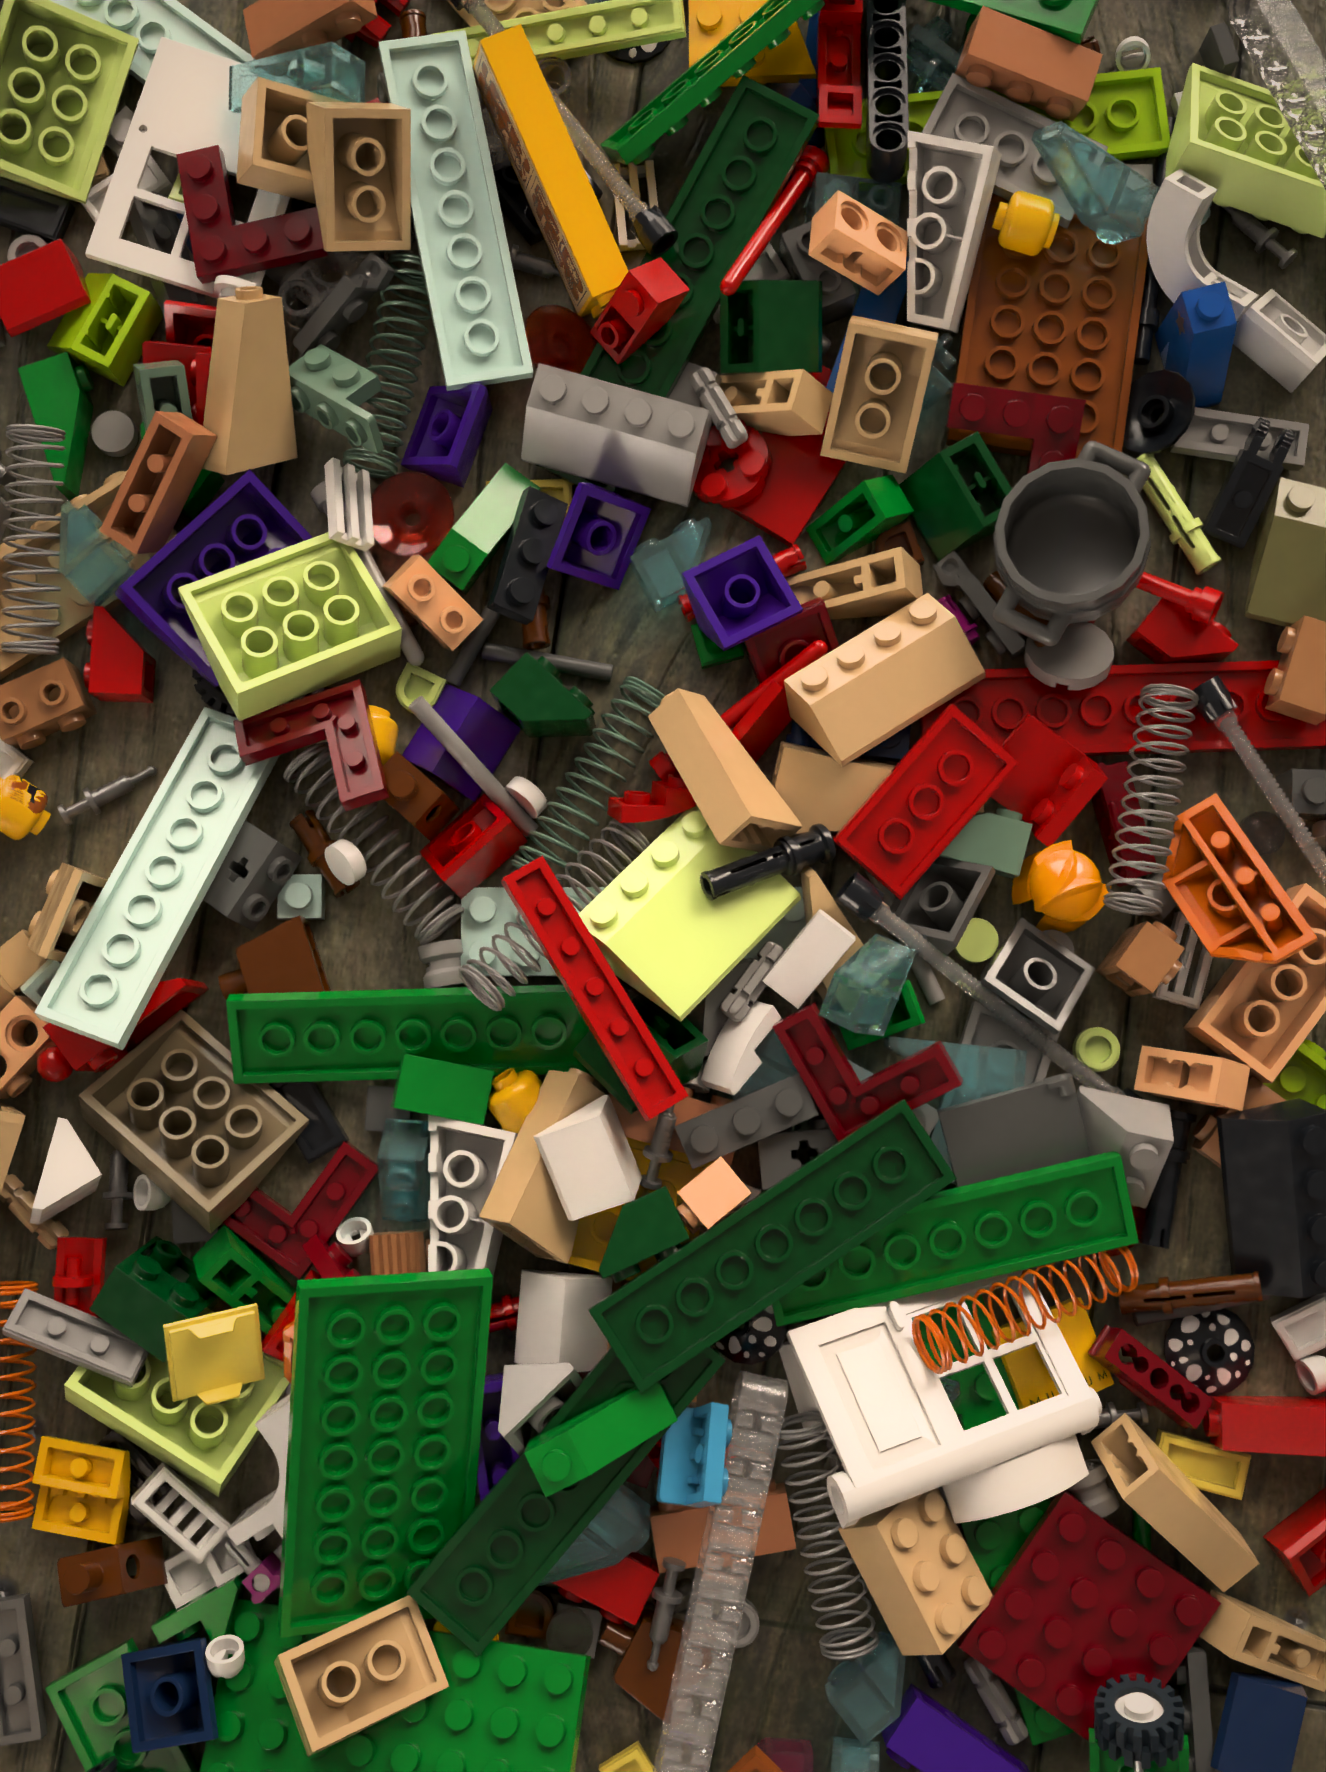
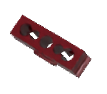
[1092,761,1158,887]
[1088,1324,1214,1429]

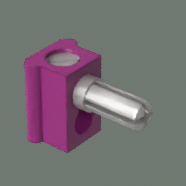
[224,1538,281,1604]

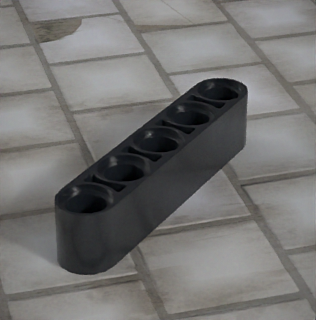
[864,0,909,183]

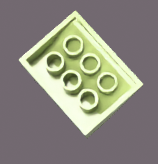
[0,0,139,204]
[1165,63,1326,238]
[178,532,402,721]
[579,806,801,1022]
[64,1311,290,1497]

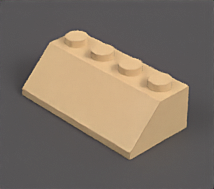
[784,593,985,767]

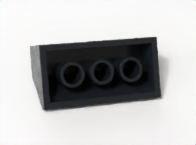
[1217,1098,1326,1298]

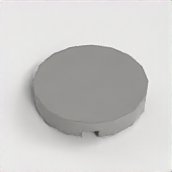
[1024,622,1114,690]

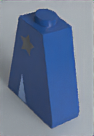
[1154,281,1237,408]

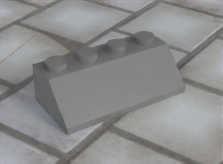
[521,363,713,507]

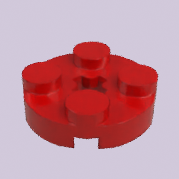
[693,418,772,508]

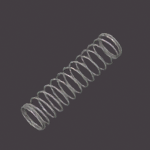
[0,424,66,655]
[1103,683,1199,916]
[283,742,464,945]
[459,818,650,1011]
[773,1411,880,1661]

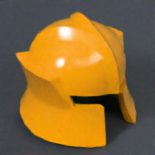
[1012,840,1112,933]

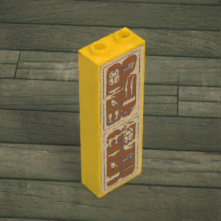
[473,24,628,319]

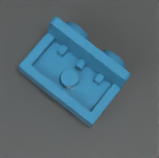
[656,1402,732,1508]

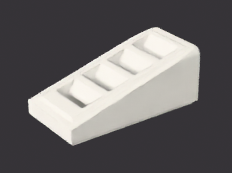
[131,1462,232,1564]

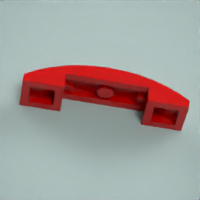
[816,0,863,129]

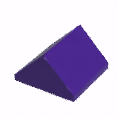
[401,383,493,488]
[547,482,651,590]
[681,535,803,651]
[402,684,521,802]

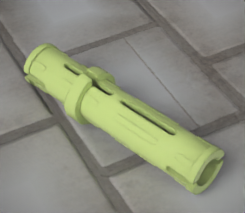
[1136,453,1222,575]

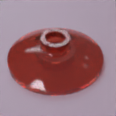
[524,304,597,374]
[371,472,455,558]

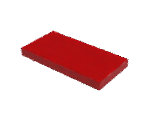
[720,365,848,547]
[833,704,1020,900]

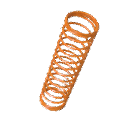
[912,1246,1139,1374]
[0,1281,39,1523]

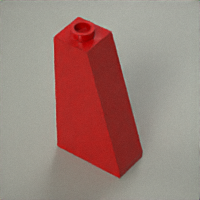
[1203,1396,1326,1457]

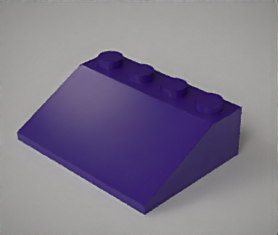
[115,469,313,688]

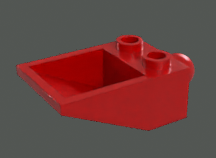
[37,978,209,1082]

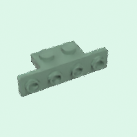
[289,344,384,454]

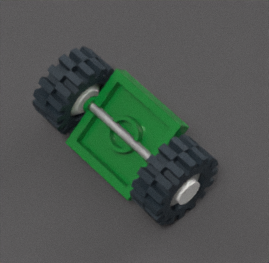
[1089,1674,1189,1772]

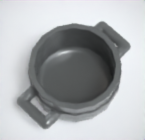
[993,441,1151,646]

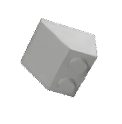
[1076,1086,1174,1208]

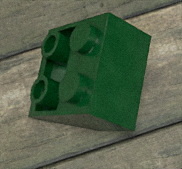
[720,280,822,375]
[899,431,1012,562]
[489,652,596,738]
[573,998,709,1114]
[599,1186,690,1283]
[89,1236,221,1363]

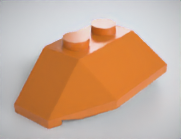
[1162,793,1318,965]

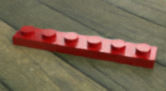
[501,855,689,1122]

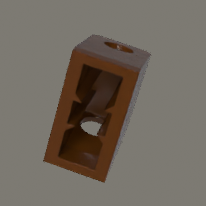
[383,751,460,841]
[218,916,331,1000]
[57,1536,168,1608]
[597,1609,714,1727]

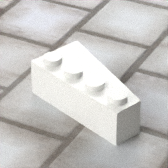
[907,130,1002,333]
[428,1115,518,1275]

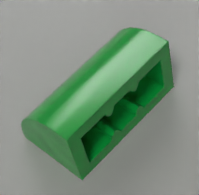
[391,1054,494,1125]

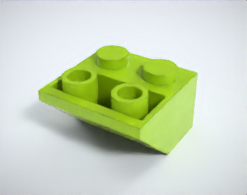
[47,273,163,387]

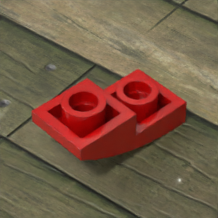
[607,774,697,823]

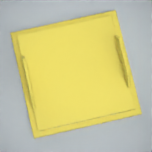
[163,1303,265,1405]

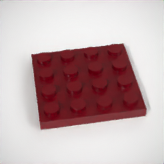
[957,1490,1221,1741]

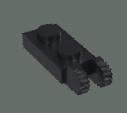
[1201,417,1295,549]

